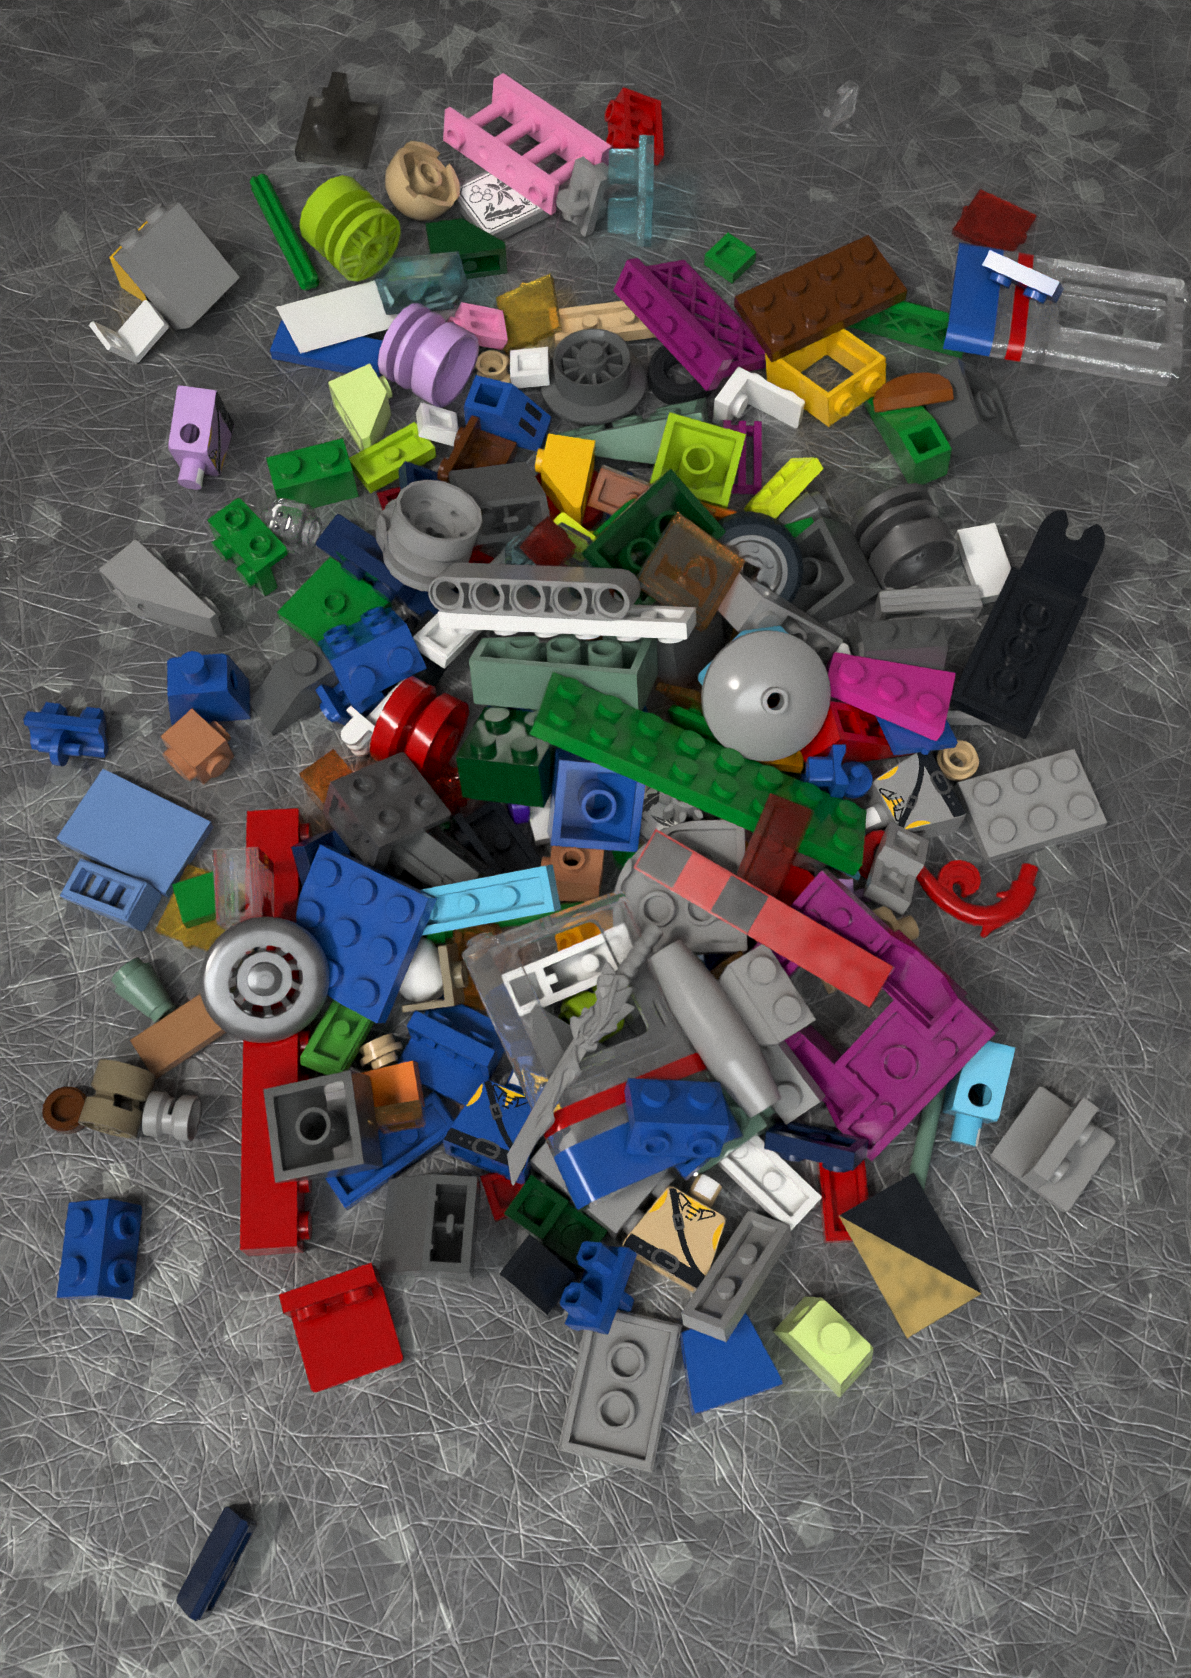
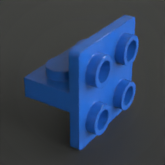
[396,995,514,1106]

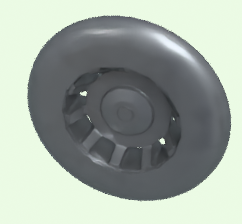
[200,917,329,1043]

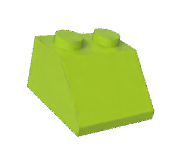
[649,412,746,509]

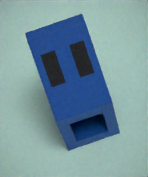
[464,375,552,452]

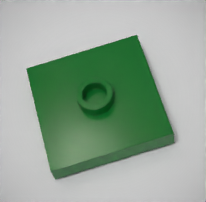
[277,557,393,647]

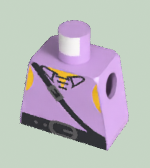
[168,385,234,490]

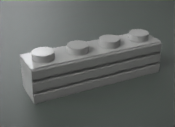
[875,583,983,621]

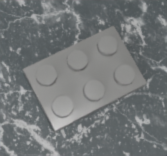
[954,749,1108,864]

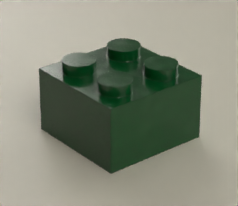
[456,707,561,808]

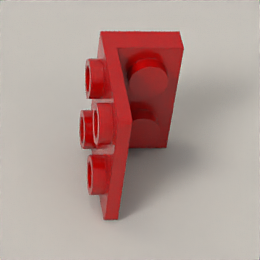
[279,1262,404,1393]

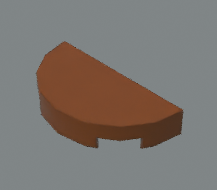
[873,372,954,412]

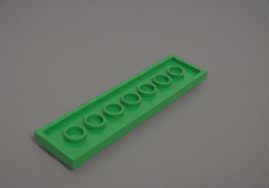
[529,672,867,876]

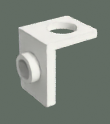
[89,300,169,364]

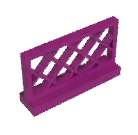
[613,258,766,391]

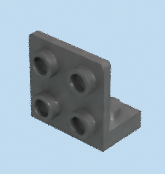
[323,752,451,872]

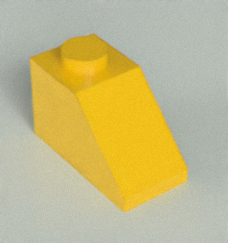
[535,433,595,526]

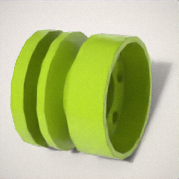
[299,175,401,282]

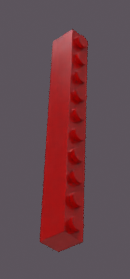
[240,808,312,1256]

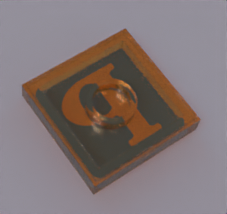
[637,513,746,632]

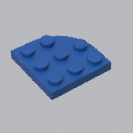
[296,844,437,1023]

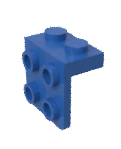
[317,606,427,705]

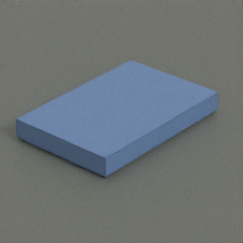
[56,769,214,898]

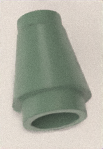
[111,957,176,1023]

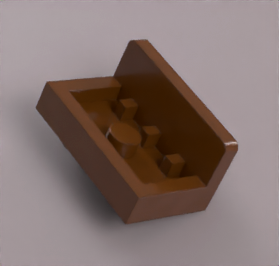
[437,415,517,484]

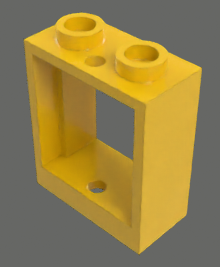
[765,329,886,427]

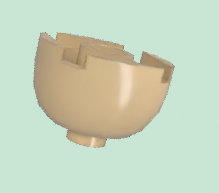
[385,141,460,221]

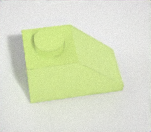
[328,364,393,451]

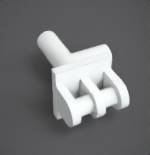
[341,678,407,757]

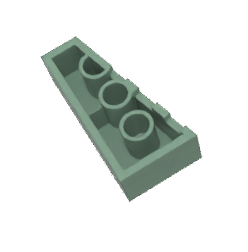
[469,634,658,711]

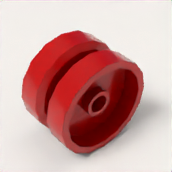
[370,676,469,784]

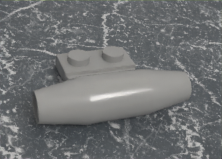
[649,939,816,1118]

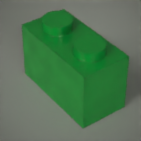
[266,438,359,516]

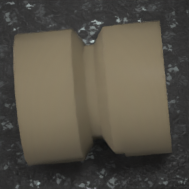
[78,1059,157,1139]

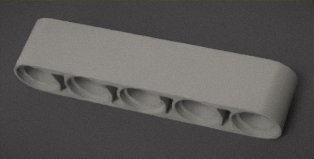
[428,562,641,621]

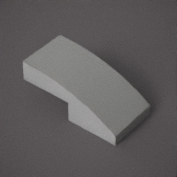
[863,822,929,915]

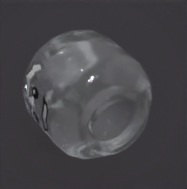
[260,498,322,554]

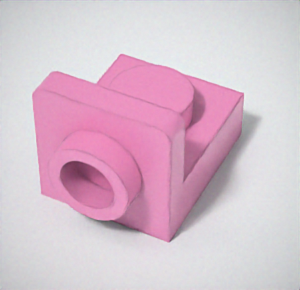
[447,302,508,350]

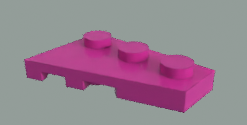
[826,652,956,741]

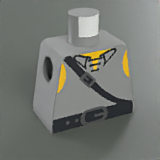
[864,751,967,839]

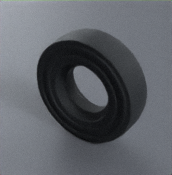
[648,345,712,405]

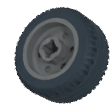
[694,512,804,619]

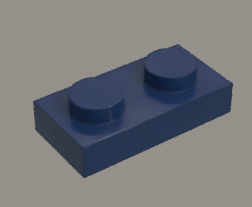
[764,1119,869,1172]

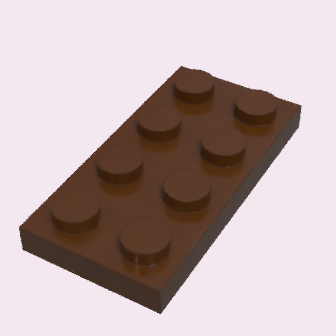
[734,235,907,362]

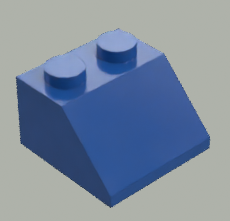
[547,748,645,852]

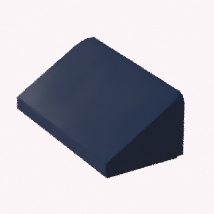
[176,1507,257,1621]

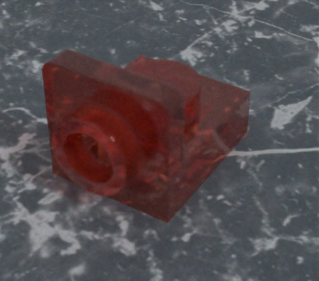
[520,516,577,566]

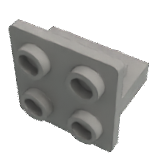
[990,1086,1116,1212]

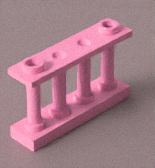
[443,73,612,215]

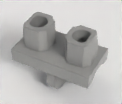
[556,156,616,237]

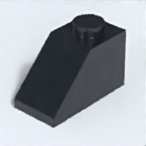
[500,1234,577,1320]

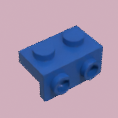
[624,1078,730,1158]
[57,1199,142,1300]

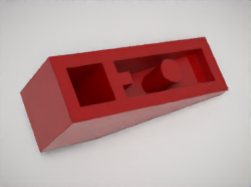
[800,701,914,765]

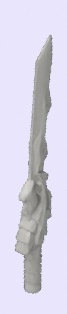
[507,924,663,1185]

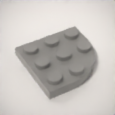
[612,820,748,956]

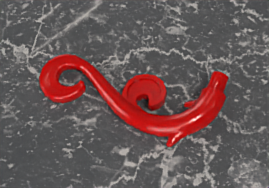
[858,830,1038,938]

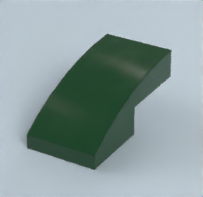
[504,1175,608,1272]

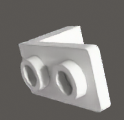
[712,366,805,428]

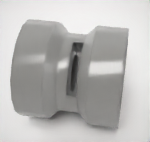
[142,1090,201,1142]

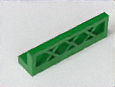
[849,301,964,359]

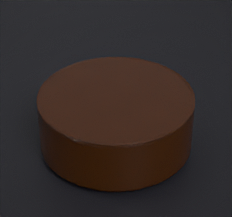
[42,1086,87,1134]

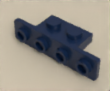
[315,514,458,615]

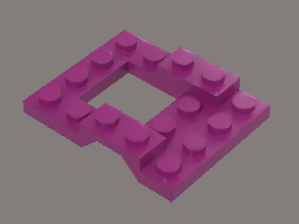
[752,869,999,1161]

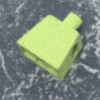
[773,1296,873,1398]

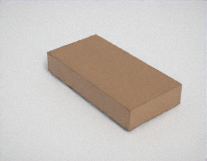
[130,994,226,1079]

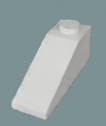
[497,925,633,1019]

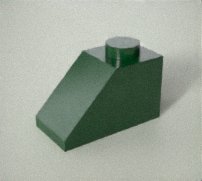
[425,218,508,284]

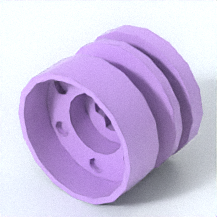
[378,303,479,408]

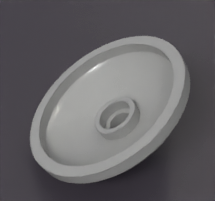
[701,630,831,761]

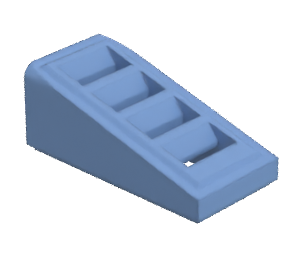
[60,858,162,932]

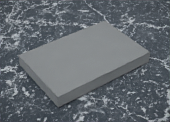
[557,1310,682,1473]

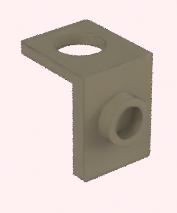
[402,943,468,1012]

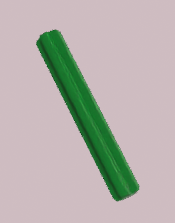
[249,173,319,291]

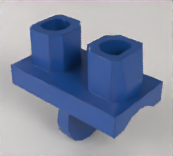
[23,702,109,767]
[800,745,873,799]
[559,1241,637,1335]

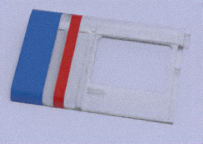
[943,242,1189,389]
[462,891,744,1212]

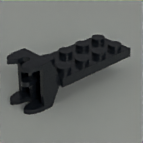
[949,510,1105,739]

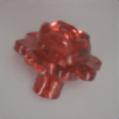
[429,764,469,815]

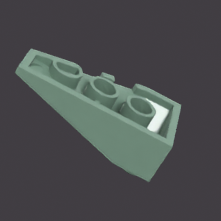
[555,397,709,464]

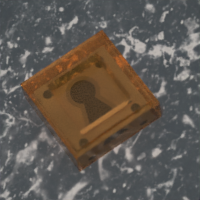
[374,1100,427,1134]

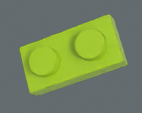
[349,422,437,494]

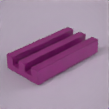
[722,420,762,495]

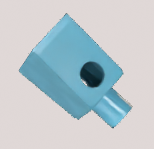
[942,1041,1015,1147]

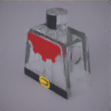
[212,847,274,954]

